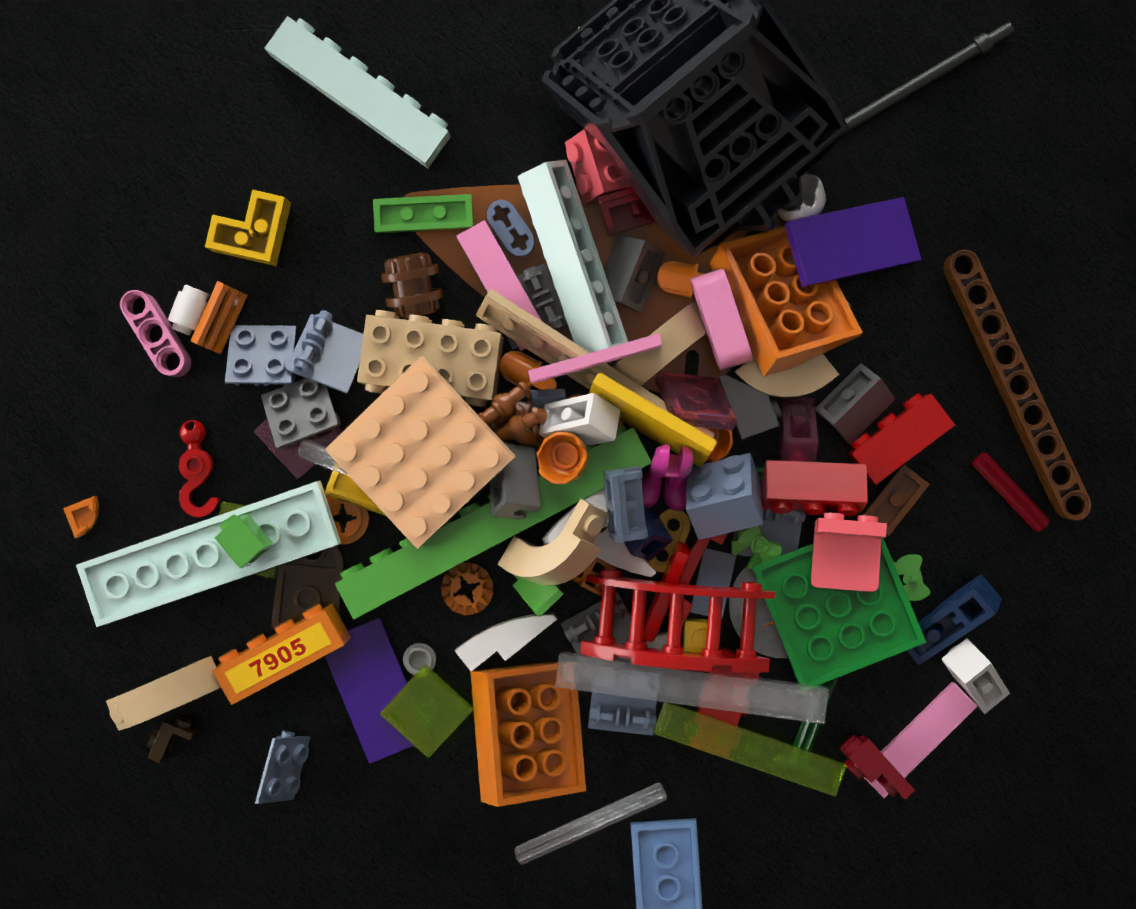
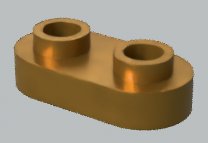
[647,509,690,572]

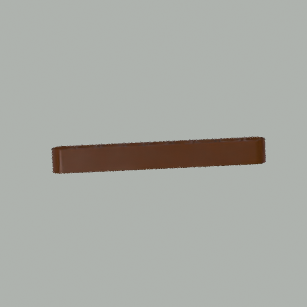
[943,249,1091,520]

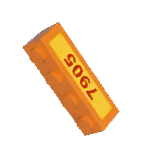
[212,604,352,705]

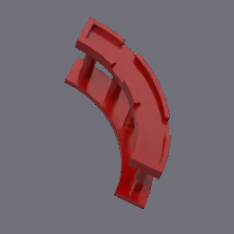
[580,569,775,673]

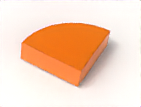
[63,496,99,539]

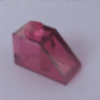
[779,397,819,462]

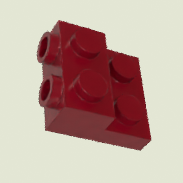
[840,735,915,799]

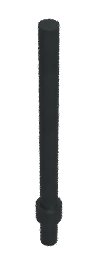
[845,22,1015,134]

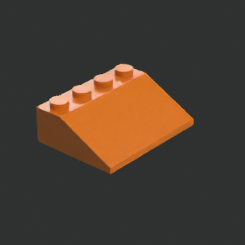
[709,226,863,377]
[470,660,586,807]

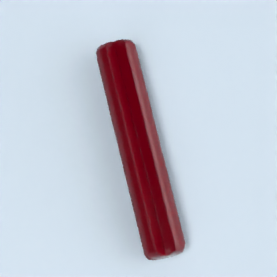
[972,453,1050,532]

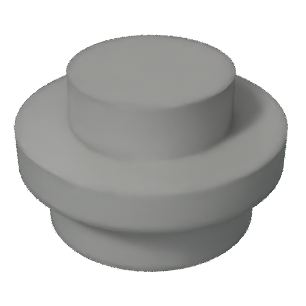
[403,643,436,676]

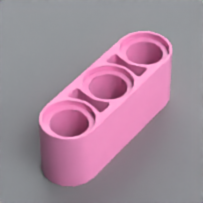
[690,268,753,370]
[120,290,191,377]

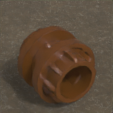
[381,252,444,318]

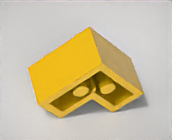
[205,190,291,266]

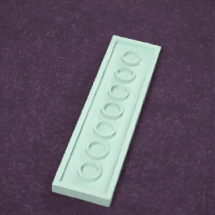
[76,481,342,627]

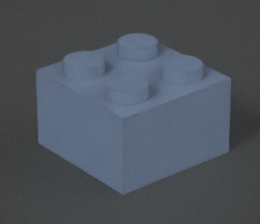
[686,453,763,540]

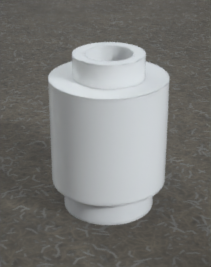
[168,285,210,336]

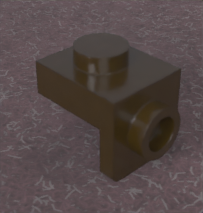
[147,716,200,763]

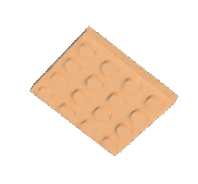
[325,356,516,549]

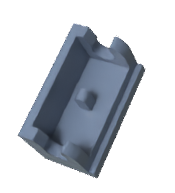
[603,466,648,544]

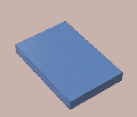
[631,818,702,909]

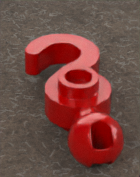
[179,420,220,517]

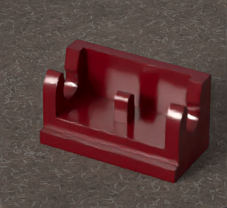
[598,187,656,236]

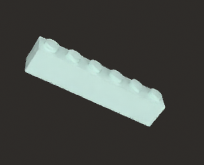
[265,16,450,168]
[518,160,628,353]

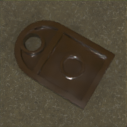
[271,545,345,628]

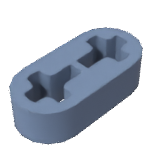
[487,200,535,258]

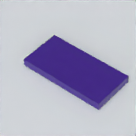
[785,197,922,288]
[325,617,430,764]

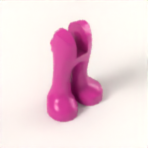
[641,444,694,511]

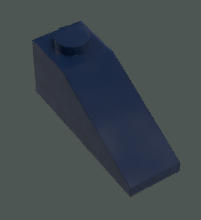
[907,574,1002,665]

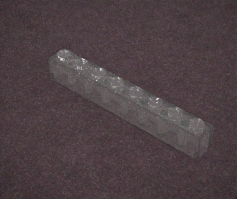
[555,652,829,724]

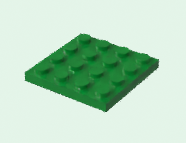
[752,538,927,691]

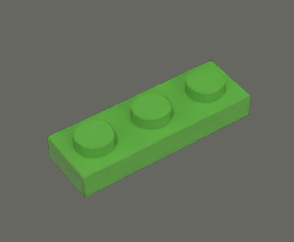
[373,194,474,234]

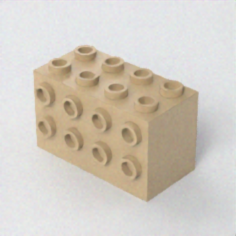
[357,310,504,408]

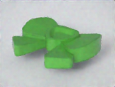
[731,526,782,569]
[893,554,930,601]

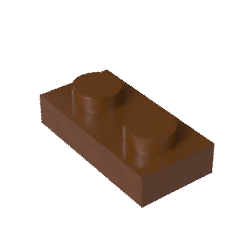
[862,464,930,536]

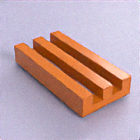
[190,281,248,354]

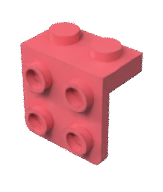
[565,129,632,204]
[811,513,887,592]

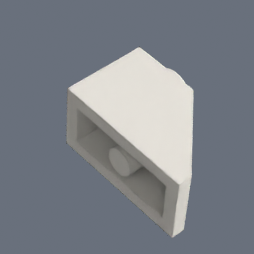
[539,393,620,445]
[942,638,1010,714]

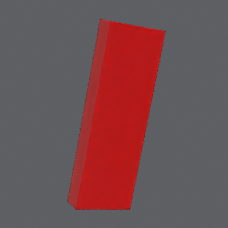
[643,541,690,643]

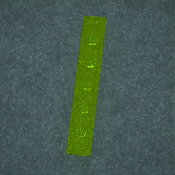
[653,701,847,796]

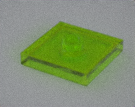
[380,664,473,758]

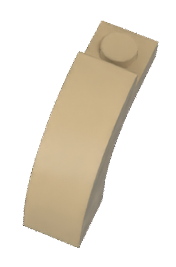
[613,301,707,386]
[733,352,839,397]
[498,498,609,586]
[106,656,221,731]

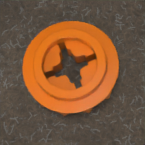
[326,497,370,544]
[441,563,493,615]

